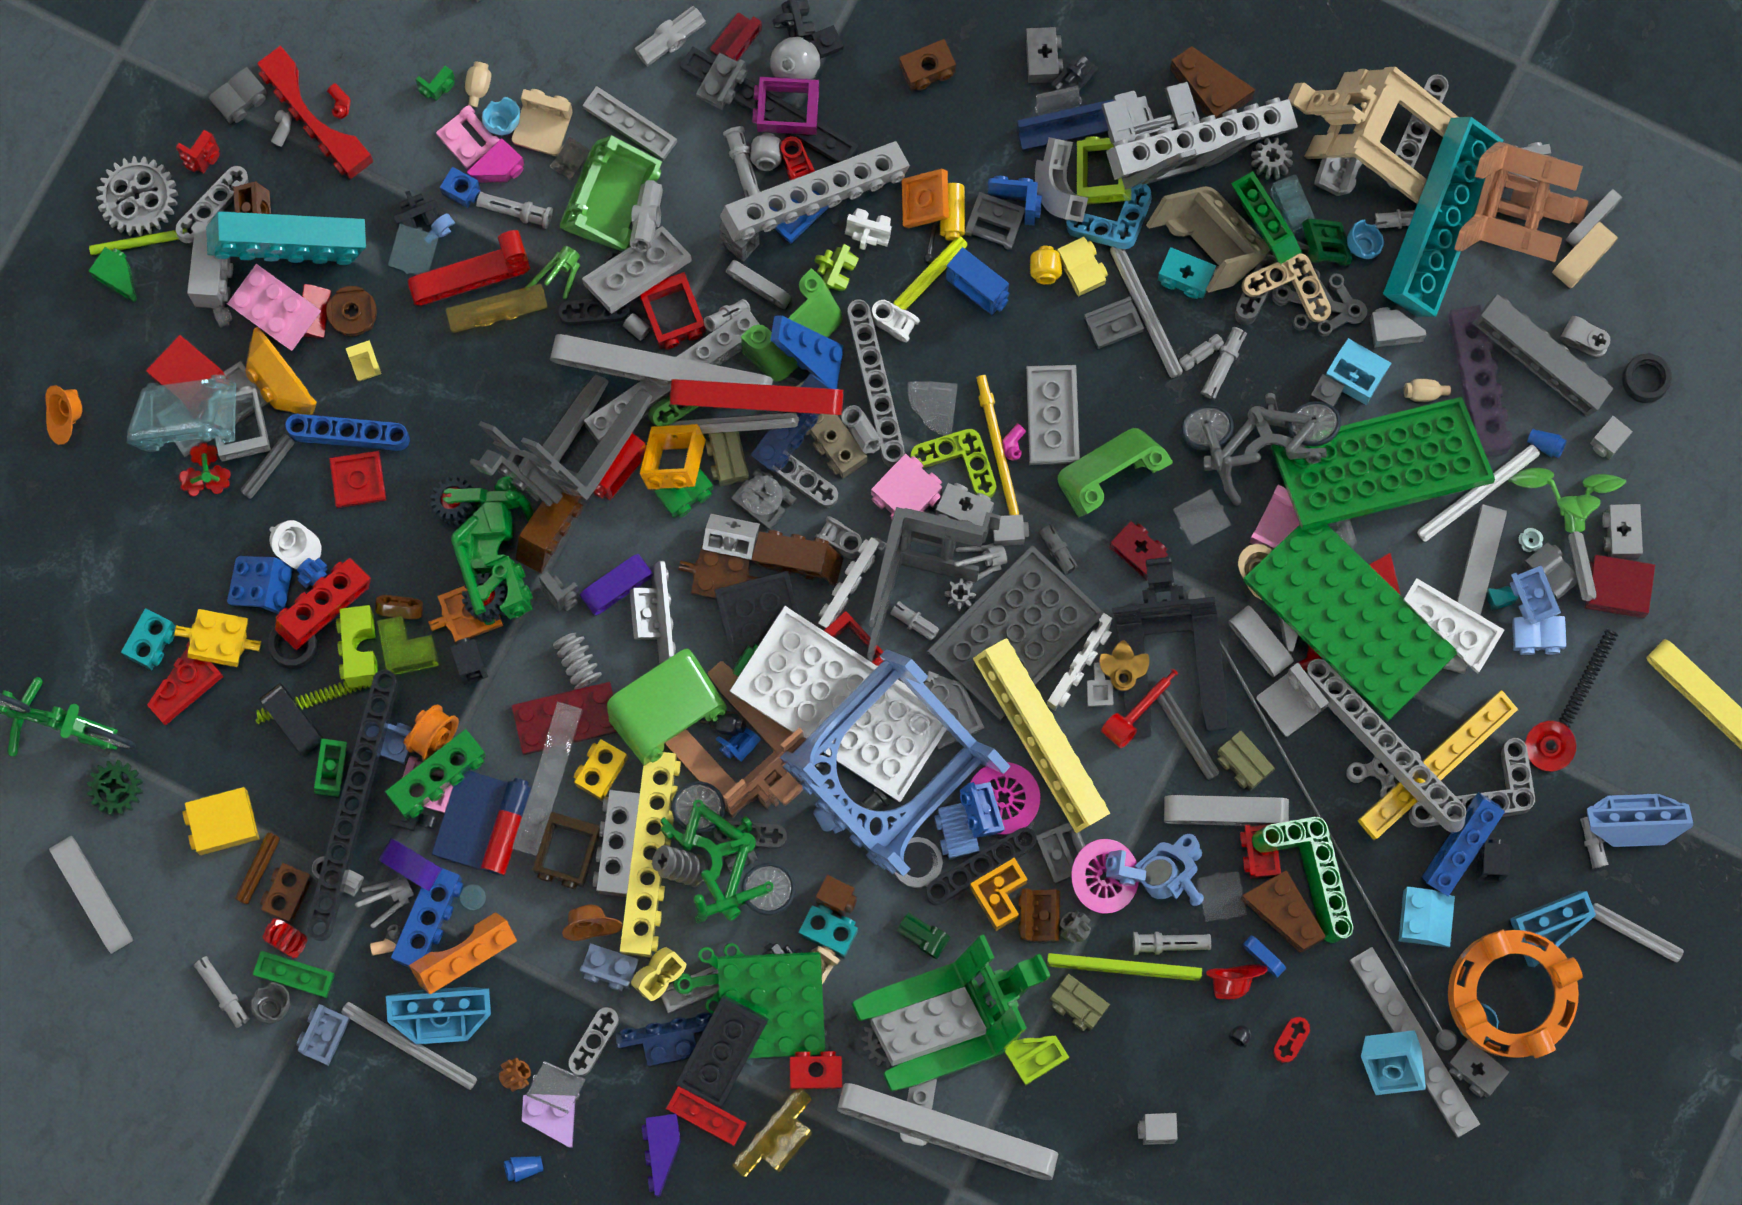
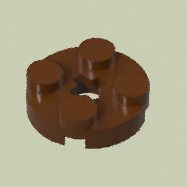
[326,286,377,336]

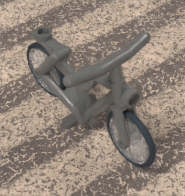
[1181,393,1341,506]

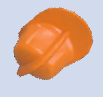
[45,385,82,445]

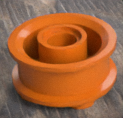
[403,704,459,762]

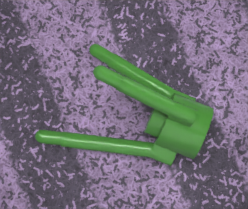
[525,246,580,299]

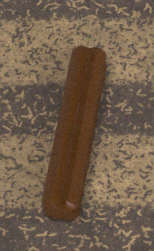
[235,832,280,904]

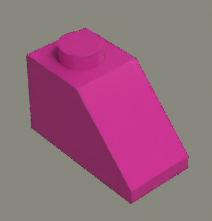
[467,138,524,183]

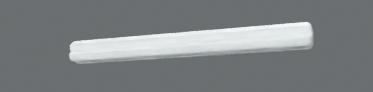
[1417,445,1540,542]

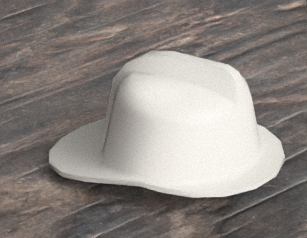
[269,520,321,569]

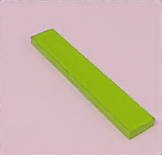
[1047,953,1202,981]

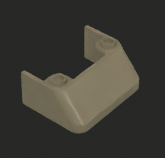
[1146,186,1269,292]

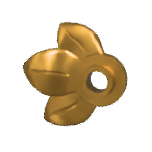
[1099,640,1149,691]

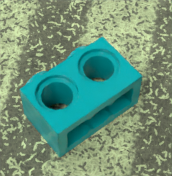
[121,608,176,671]
[798,904,858,958]

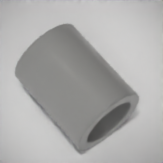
[623,313,651,341]

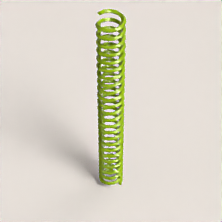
[255,681,371,724]

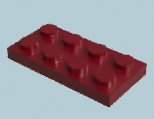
[512,682,618,755]

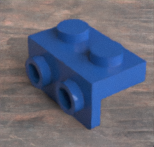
[960,782,1005,838]

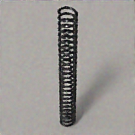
[1559,628,1619,728]

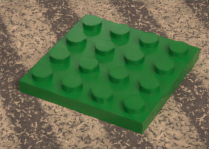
[718,952,825,1058]

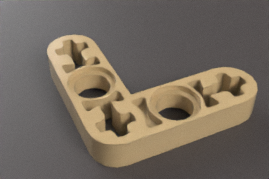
[1242,254,1331,322]

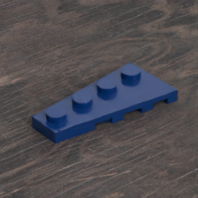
[771,316,844,389]

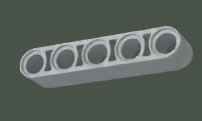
[1387,74,1449,189]
[1164,795,1289,826]
[49,835,134,954]

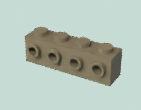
[796,381,867,479]

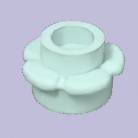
[1518,528,1543,552]

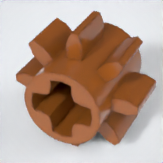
[499,1058,531,1092]

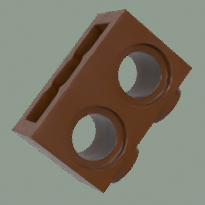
[260,863,313,925]
[816,875,857,917]

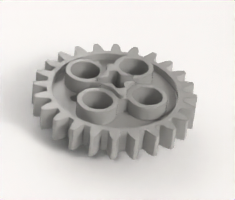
[96,156,178,236]

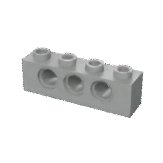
[593,790,640,897]

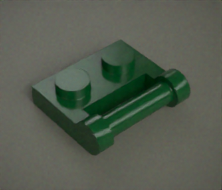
[1302,218,1352,266]

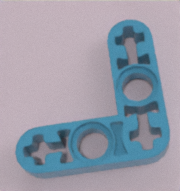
[1066,183,1152,249]

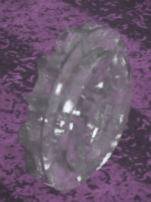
[743,475,783,515]

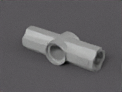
[635,6,706,67]
[630,180,663,252]

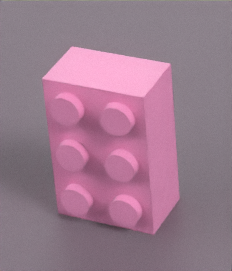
[227,264,321,351]

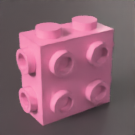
[871,454,942,520]

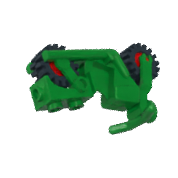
[430,476,534,625]

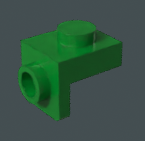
[415,66,455,101]

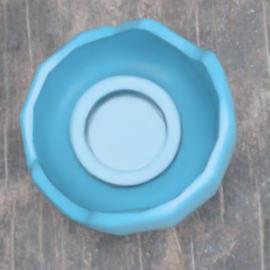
[482,97,520,135]

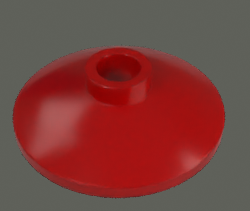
[1525,721,1577,771]

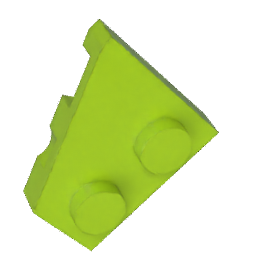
[1005,1036,1069,1086]

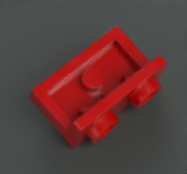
[176,130,220,174]
[1240,824,1281,879]

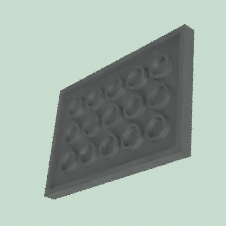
[927,545,1104,721]

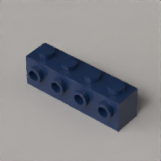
[751,374,832,472]

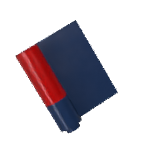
[432,771,532,876]

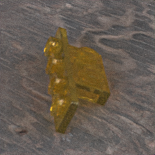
[446,284,547,333]
[733,1088,812,1177]

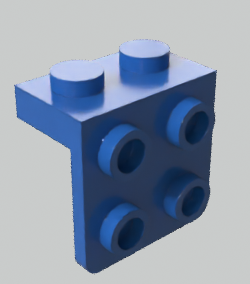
[988,176,1042,225]
[227,556,293,614]

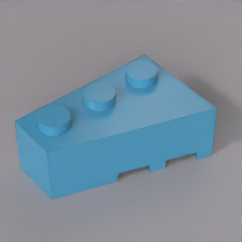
[1510,891,1596,967]

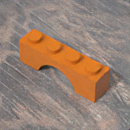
[409,912,517,994]

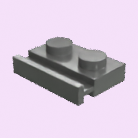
[1084,297,1144,349]

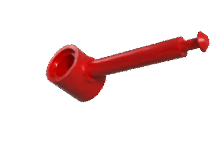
[1101,669,1178,748]

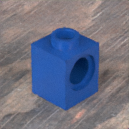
[440,167,481,208]

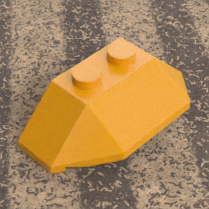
[245,327,317,415]

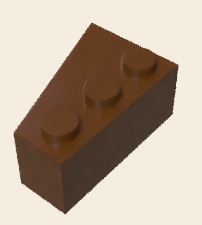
[1170,46,1255,119]
[515,492,583,574]
[751,530,844,586]
[1240,871,1326,953]

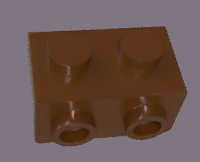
[1018,888,1060,942]

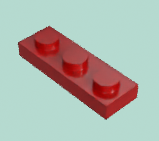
[666,1086,747,1146]

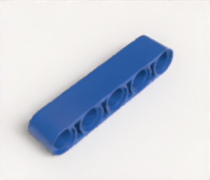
[285,414,410,451]

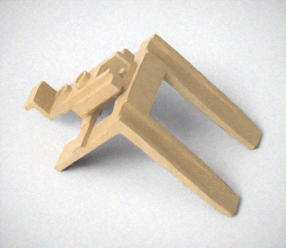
[1288,67,1458,204]

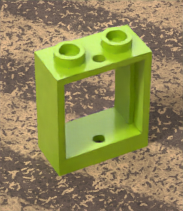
[1077,137,1131,204]

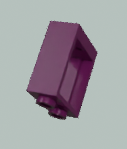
[752,77,819,135]

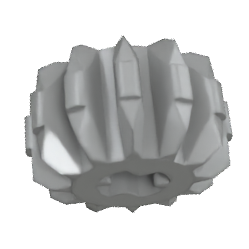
[1251,138,1293,180]

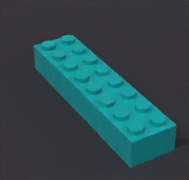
[1383,117,1504,317]

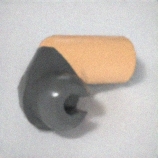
[370,924,403,956]

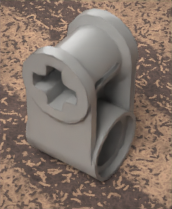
[1560,316,1611,358]
[814,516,862,559]

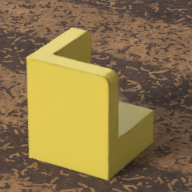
[346,341,381,381]

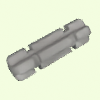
[1179,334,1224,371]

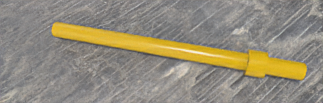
[976,375,1020,515]

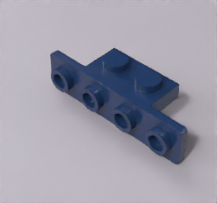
[615,1012,713,1066]

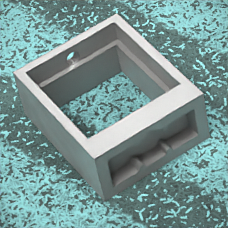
[207,386,271,461]

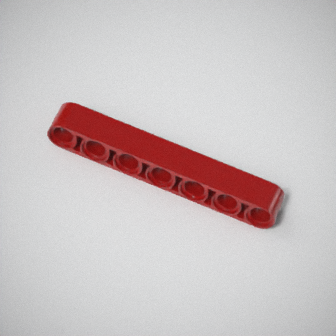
[670,379,843,415]

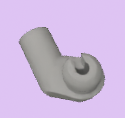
[271,110,292,147]

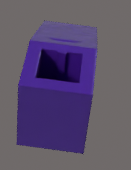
[642,1114,681,1197]

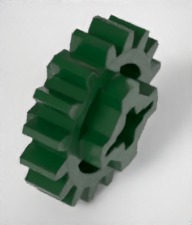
[87,760,143,816]

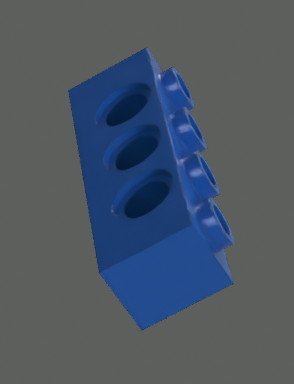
[1422,792,1505,896]
[391,867,464,968]

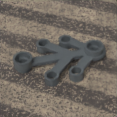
[1272,268,1367,337]

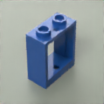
[946,247,1009,315]

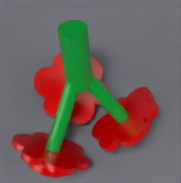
[179,443,231,496]

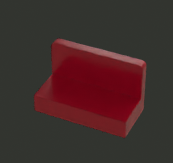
[710,13,762,62]

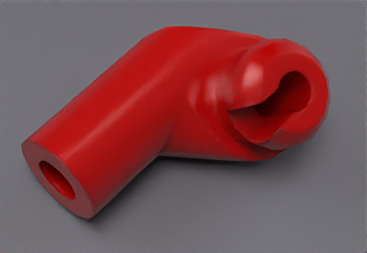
[327,83,351,119]

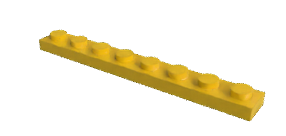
[1357,690,1518,840]

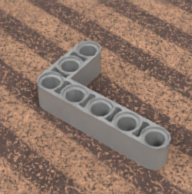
[1409,738,1535,827]

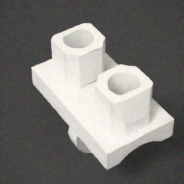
[845,208,892,250]

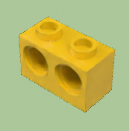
[574,739,628,801]

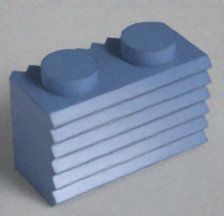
[934,803,979,860]

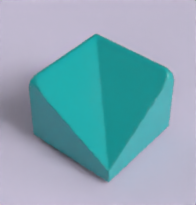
[1486,586,1518,611]

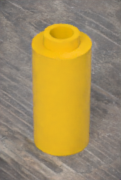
[940,183,965,241]

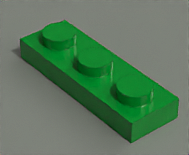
[253,951,335,998]

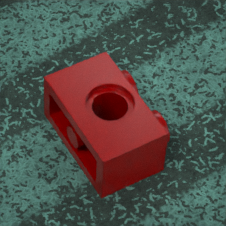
[789,1051,842,1089]

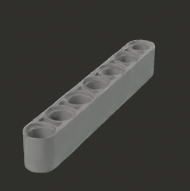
[848,300,905,468]
[1443,504,1507,674]

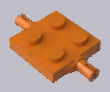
[428,586,503,642]

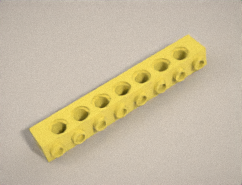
[620,752,681,958]

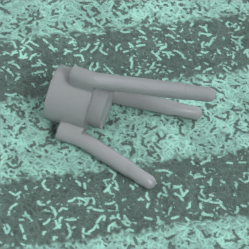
[954,543,1007,585]
[355,877,413,928]

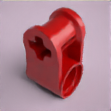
[781,136,815,181]

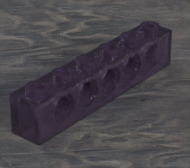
[1448,305,1513,457]

